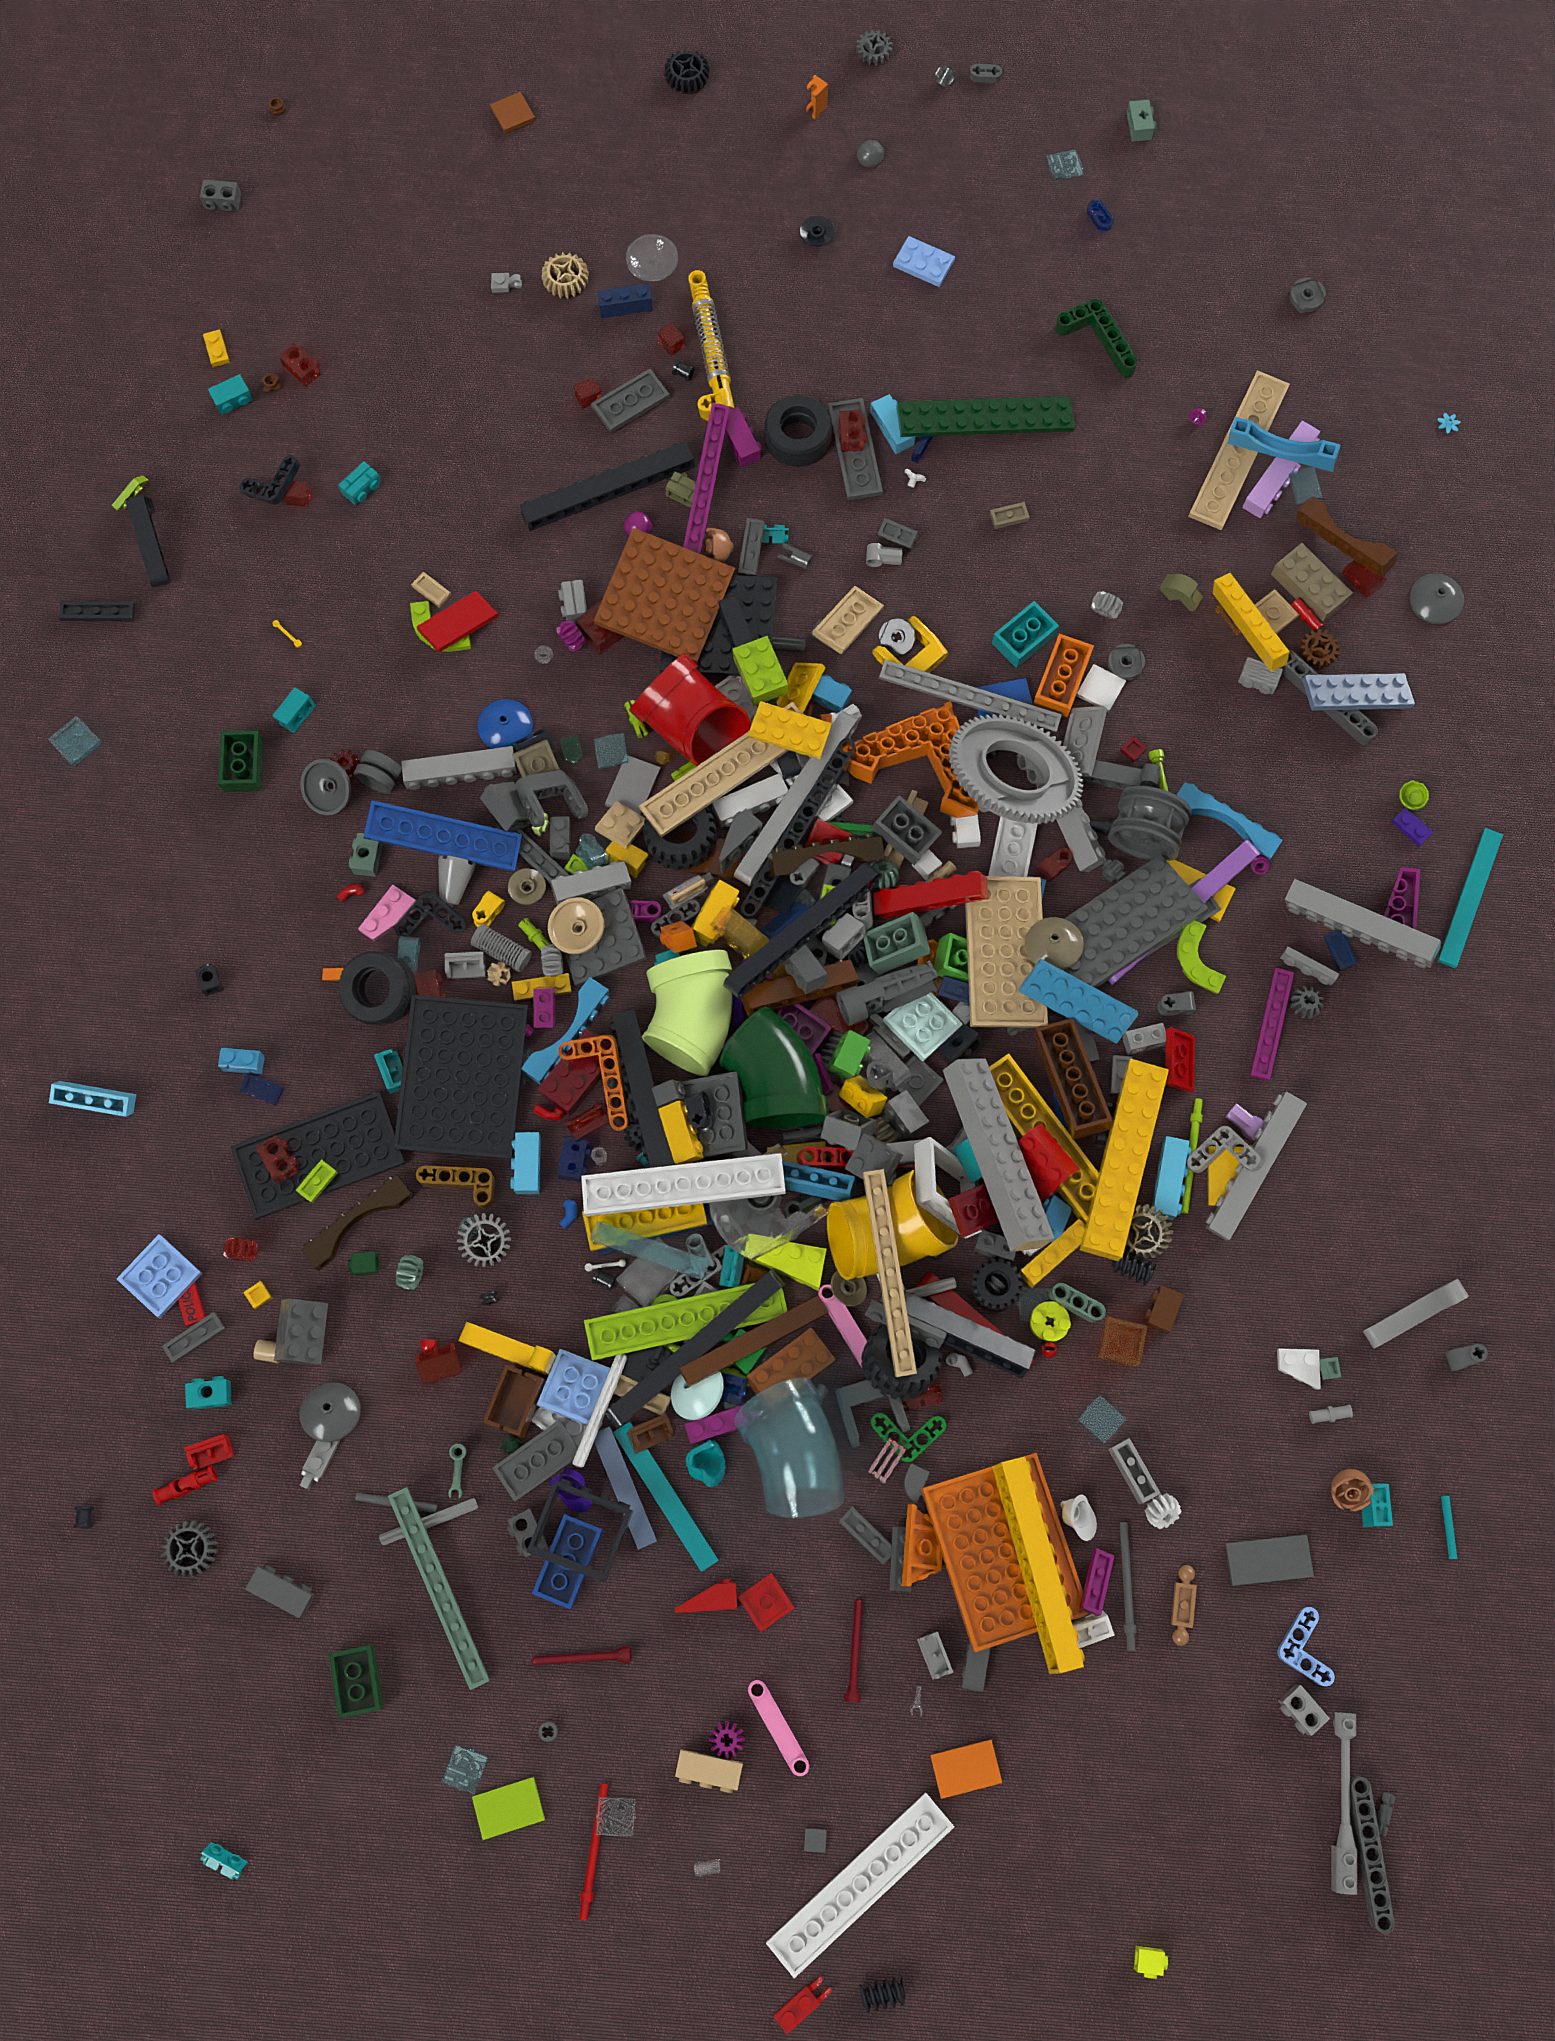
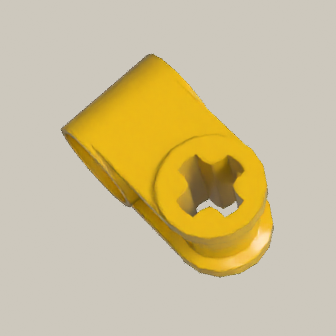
[472,891,505,928]

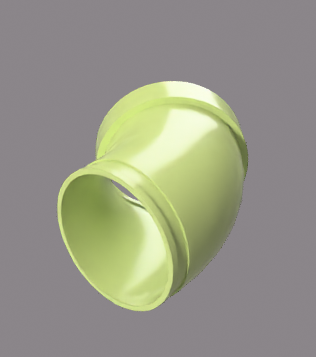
[642,950,732,1076]

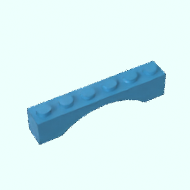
[1228,417,1341,472]
[1177,782,1282,861]
[521,977,610,1085]

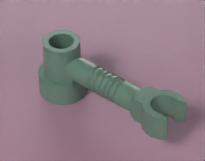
[448,1444,467,1498]

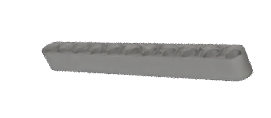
[734,711,859,887]

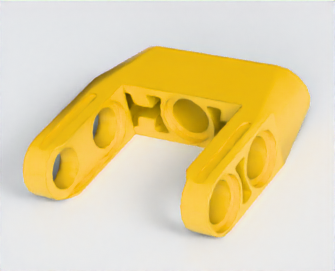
[872,616,948,673]

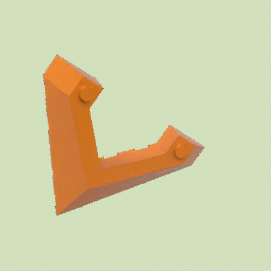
[841,701,980,818]

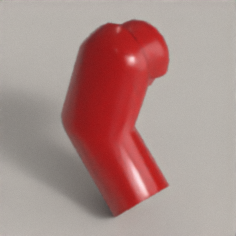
[336,883,365,903]
[534,1104,564,1121]

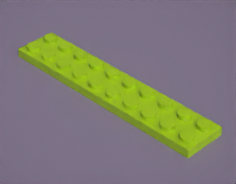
[584,1283,787,1361]

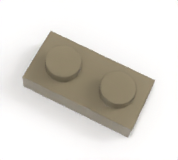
[990,502,1030,529]

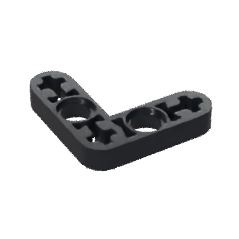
[239,455,300,505]
[395,891,466,938]

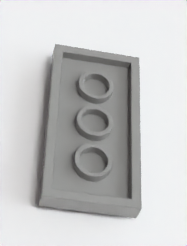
[1063,706,1107,777]

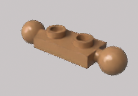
[1171,1565,1197,1646]

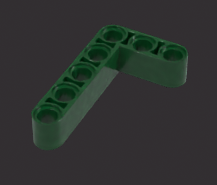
[1055,299,1138,378]

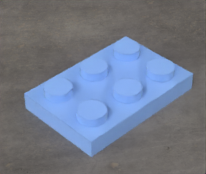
[893,236,955,287]

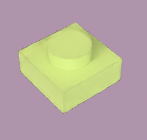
[532,813,550,837]

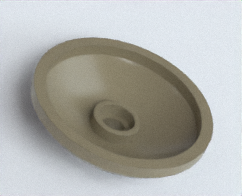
[1025,917,1084,970]

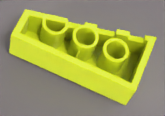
[744,1235,826,1291]

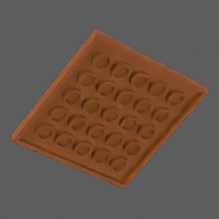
[593,528,735,664]

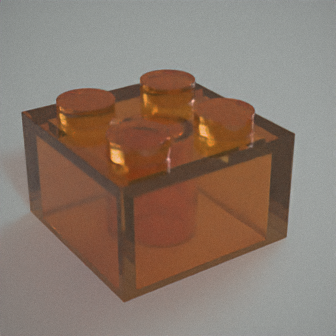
[1097,1317,1148,1368]

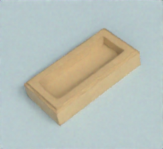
[411,572,451,608]

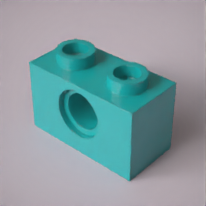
[185,1376,232,1410]

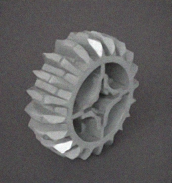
[457,1213,511,1267]

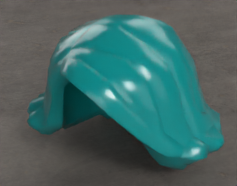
[685,1440,726,1487]

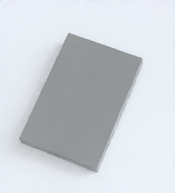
[605,755,661,815]

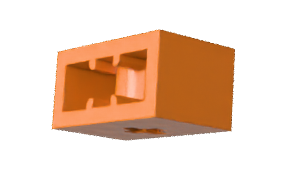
[660,921,697,953]

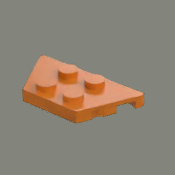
[902,1504,942,1586]

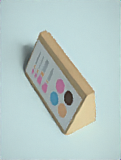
[667,875,706,905]

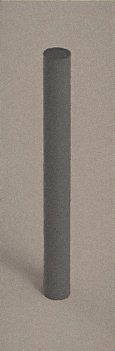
[355,1493,438,1513]

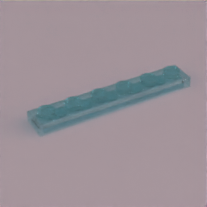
[590,1221,710,1280]

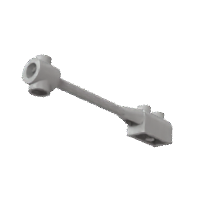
[1331,1712,1357,1895]

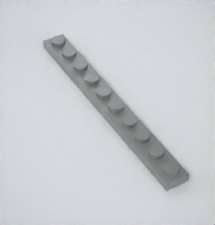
[879,660,1062,733]

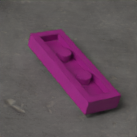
[1079,1548,1114,1616]

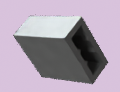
[480,782,532,832]

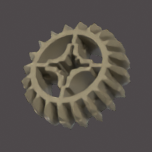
[1125,1204,1174,1258]

